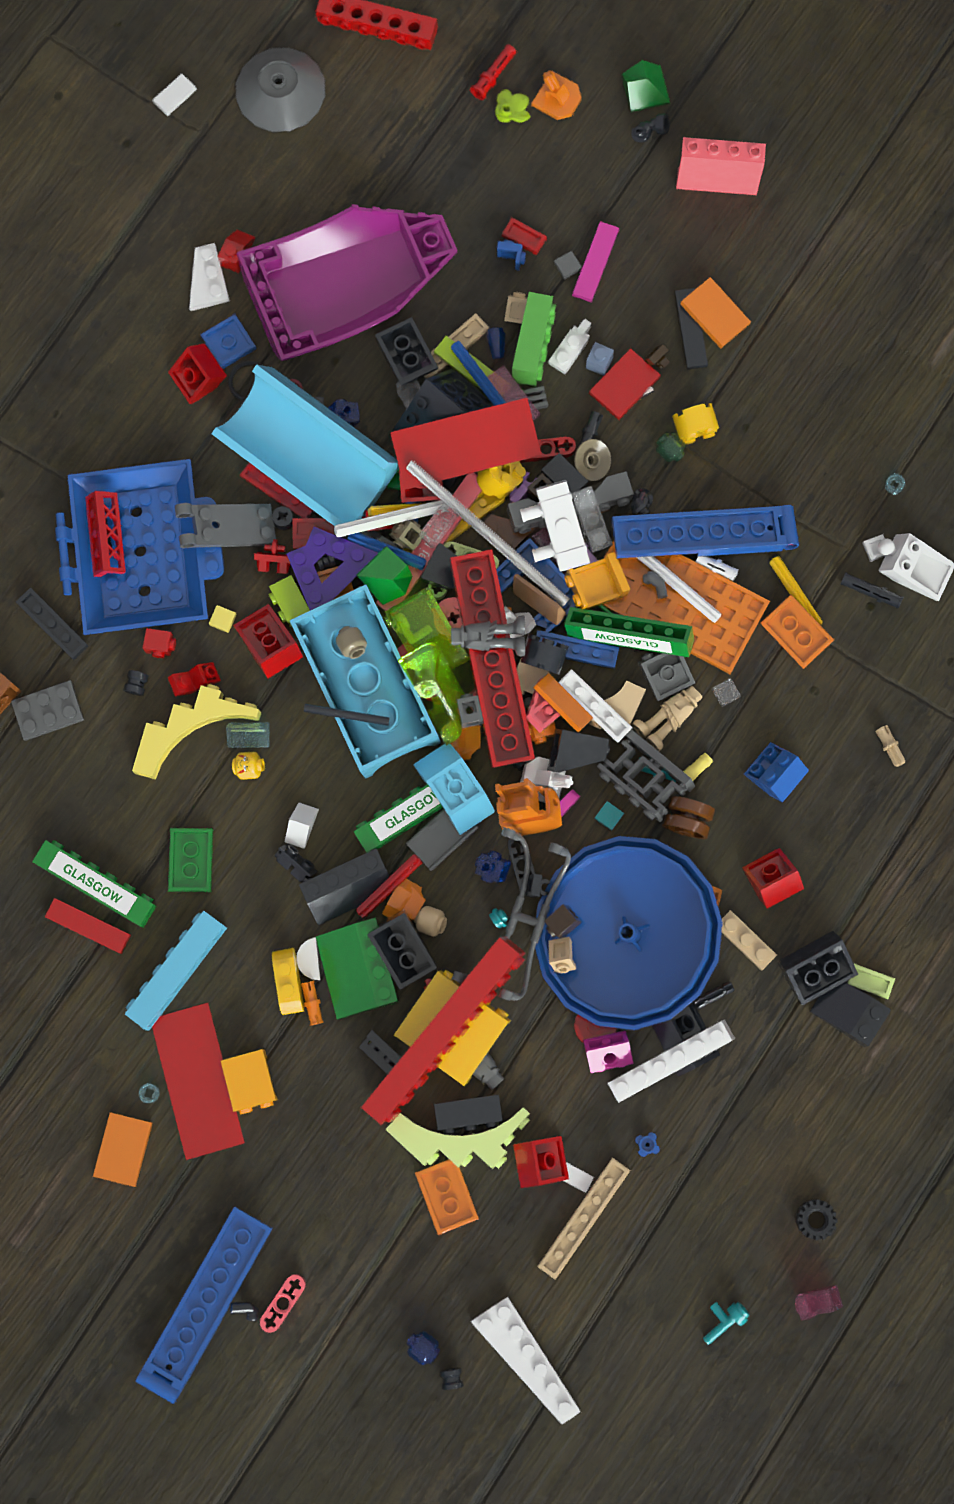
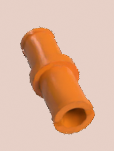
[301,981,324,1026]

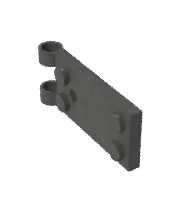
[174,503,276,548]

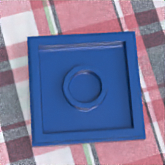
[200,314,256,369]

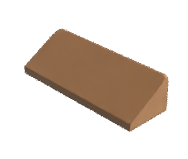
[513,574,566,625]

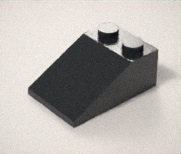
[375,317,439,386]
[810,982,891,1047]

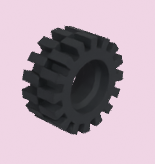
[796,1199,837,1240]

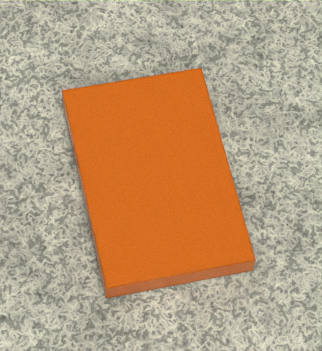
[680,277,751,349]
[761,595,834,669]
[93,1112,153,1187]
[415,1159,479,1235]

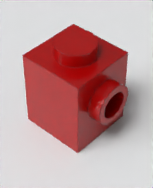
[143,628,176,658]

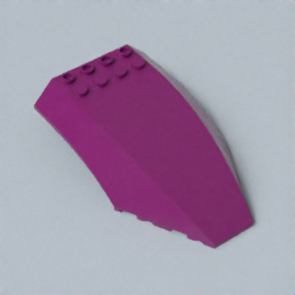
[237,204,458,362]

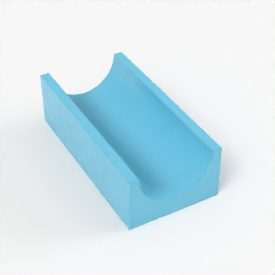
[212,365,399,526]
[290,585,441,779]

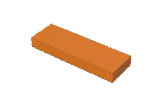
[533,673,593,733]

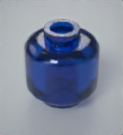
[407,1331,440,1365]

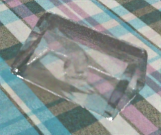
[419,502,459,549]

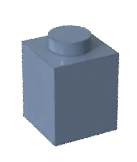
[586,342,614,376]

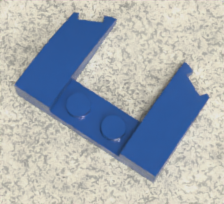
[496,538,579,632]

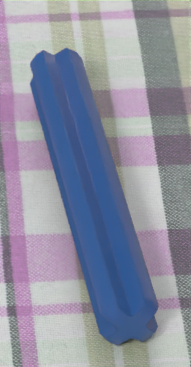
[451,341,506,406]
[347,533,426,570]

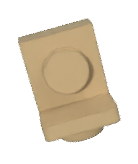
[504,292,527,324]
[549,937,576,973]

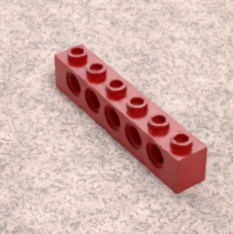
[316,0,438,50]

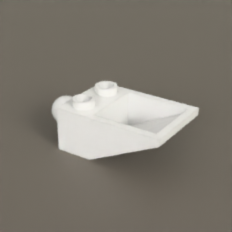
[878,533,954,601]

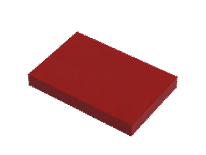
[589,349,661,420]

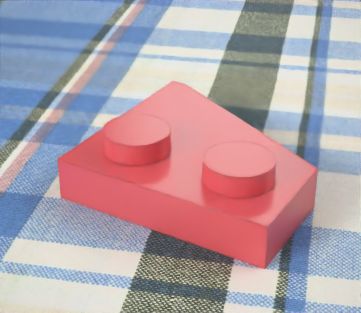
[526,677,561,733]

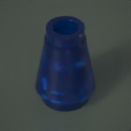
[486,327,506,359]

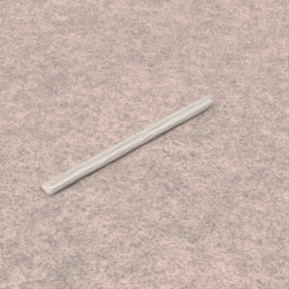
[406,461,570,607]

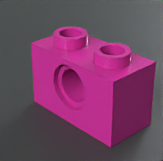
[583,1031,633,1073]

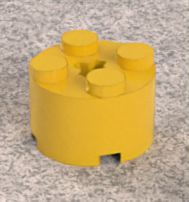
[672,403,719,445]
[476,461,526,499]

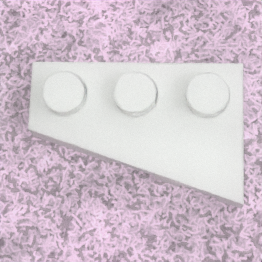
[189,243,230,311]

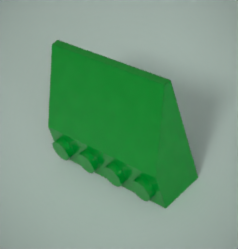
[316,918,399,1019]

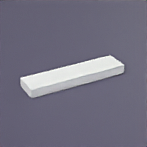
[558,669,633,743]

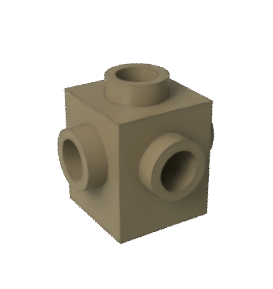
[390,520,426,551]

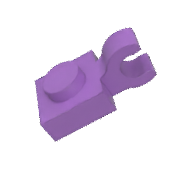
[509,472,537,503]

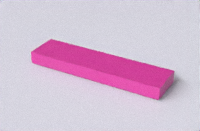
[573,222,619,303]

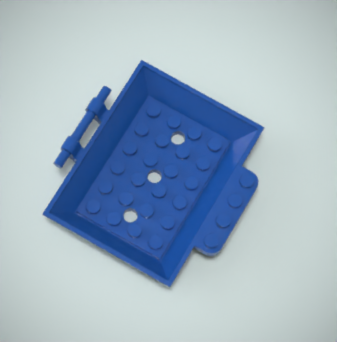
[55,459,224,635]

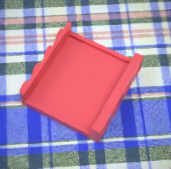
[676,137,766,195]

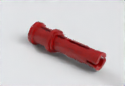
[470,44,517,100]

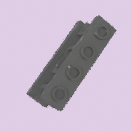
[597,729,695,822]

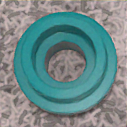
[489,908,508,928]

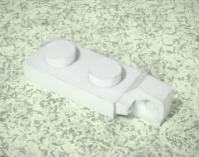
[548,319,591,374]

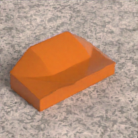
[449,718,481,760]
[382,879,426,920]

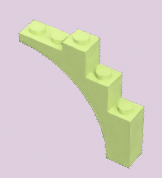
[386,1108,530,1169]

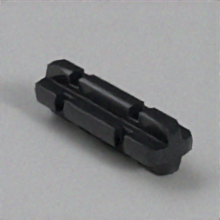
[694,981,734,1009]

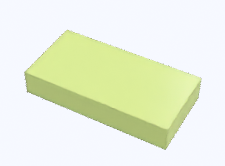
[847,964,895,999]

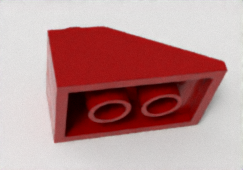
[233,604,303,678]

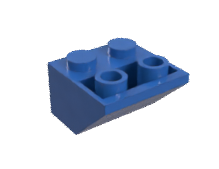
[744,742,809,803]

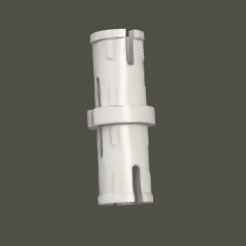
[696,556,739,581]

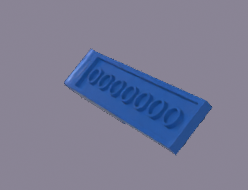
[612,505,799,559]
[136,1207,273,1404]

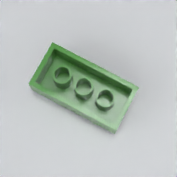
[512,292,556,387]

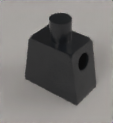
[419,543,457,591]

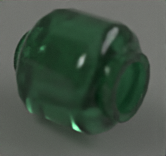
[655,432,686,462]

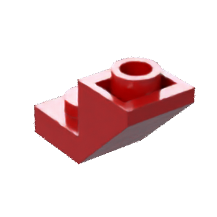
[168,662,221,696]

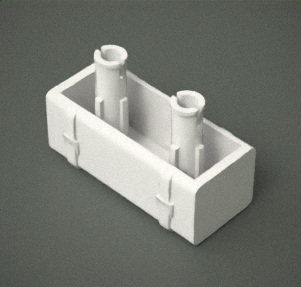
[520,480,590,572]

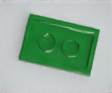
[168,828,213,892]

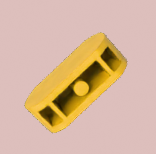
[272,948,304,1015]

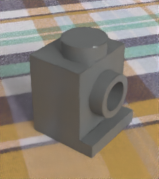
[457,694,483,728]

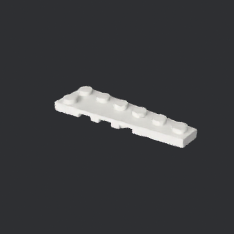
[471,1296,580,1424]

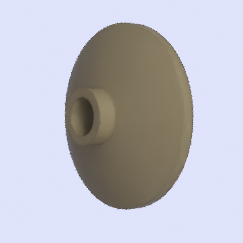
[574,439,611,481]

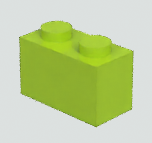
[268,575,310,627]

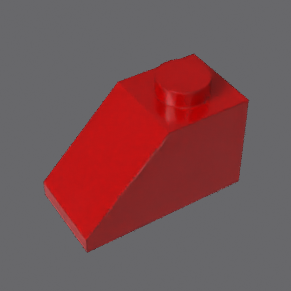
[218,230,256,273]

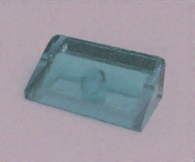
[226,722,270,748]

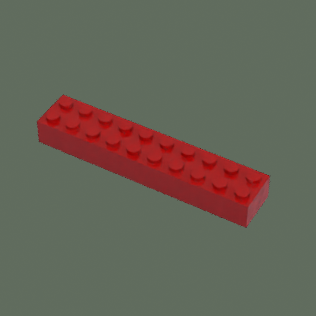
[449,550,535,768]
[361,936,525,1125]

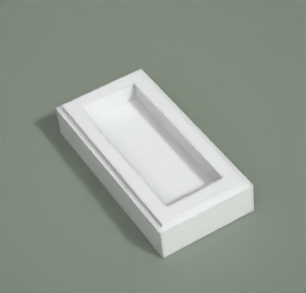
[153,74,196,116]

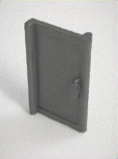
[406,809,478,871]

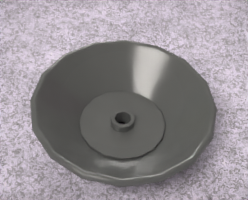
[236,48,325,132]

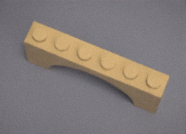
[517,660,646,736]

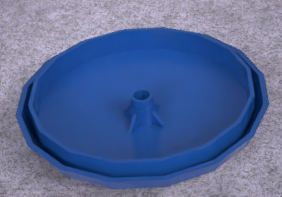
[535,836,723,1030]

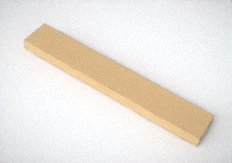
[537,1158,630,1280]

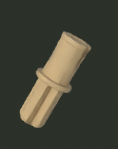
[875,725,905,767]

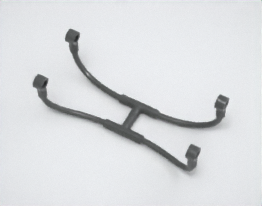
[452,827,571,1001]

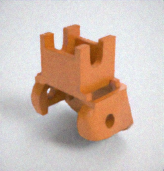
[495,778,562,836]

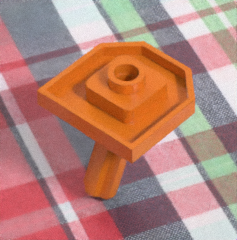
[532,70,581,120]

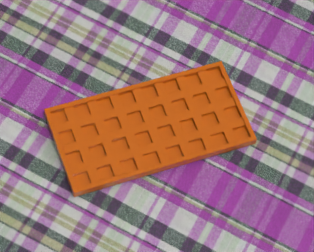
[602,541,770,674]

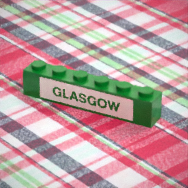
[565,607,694,657]
[354,784,443,853]
[32,840,157,928]

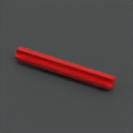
[357,854,422,918]

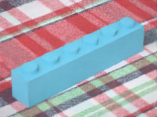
[125,911,227,1031]

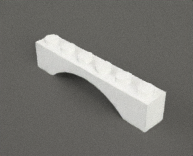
[608,1019,735,1103]

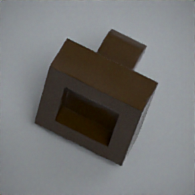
[644,344,670,369]

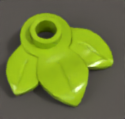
[495,89,530,122]

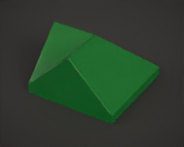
[622,60,670,112]
[356,546,413,605]

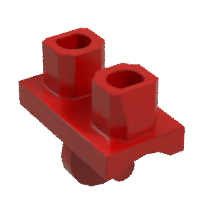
[254,539,291,574]

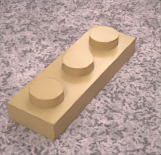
[722,910,777,971]

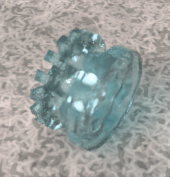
[885,474,905,494]
[139,1084,160,1103]

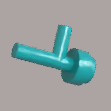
[703,1302,750,1345]

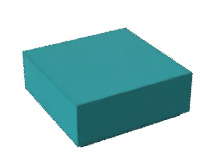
[595,801,624,831]

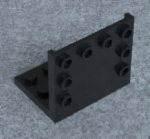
[390,368,494,488]

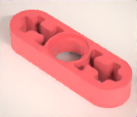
[260,1274,306,1333]

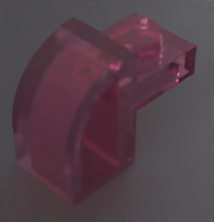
[795,1285,843,1320]

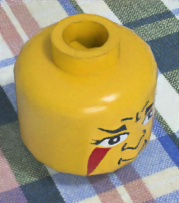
[232,752,265,779]

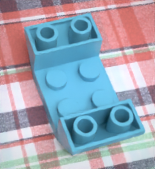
[413,741,495,835]

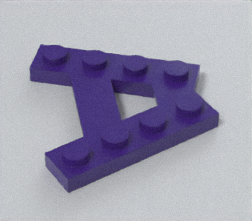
[287,527,378,611]

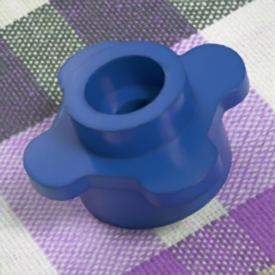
[635,1133,660,1157]

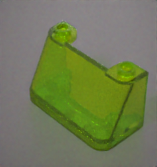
[383,587,469,684]
[398,642,465,746]

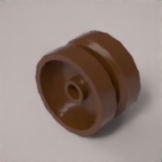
[662,796,715,839]

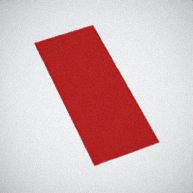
[391,398,541,490]
[152,1003,244,1160]

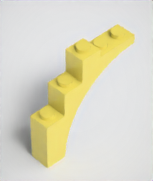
[132,684,261,779]

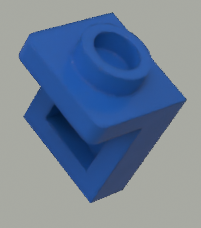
[497,240,526,271]

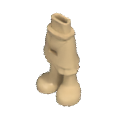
[632,686,703,751]

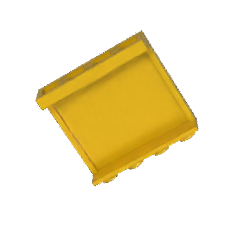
[394,970,511,1086]

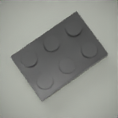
[11,680,84,741]

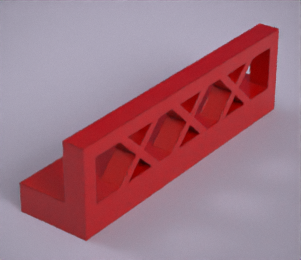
[85,491,126,577]

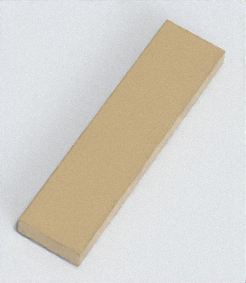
[424,313,489,379]

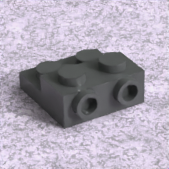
[638,652,695,701]

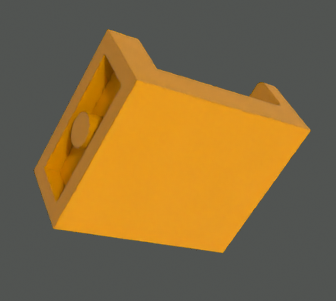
[565,552,630,610]
[221,1049,278,1115]

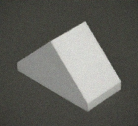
[285,803,319,849]

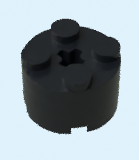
[520,634,569,674]

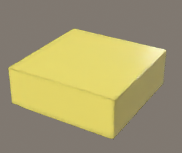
[209,605,237,633]

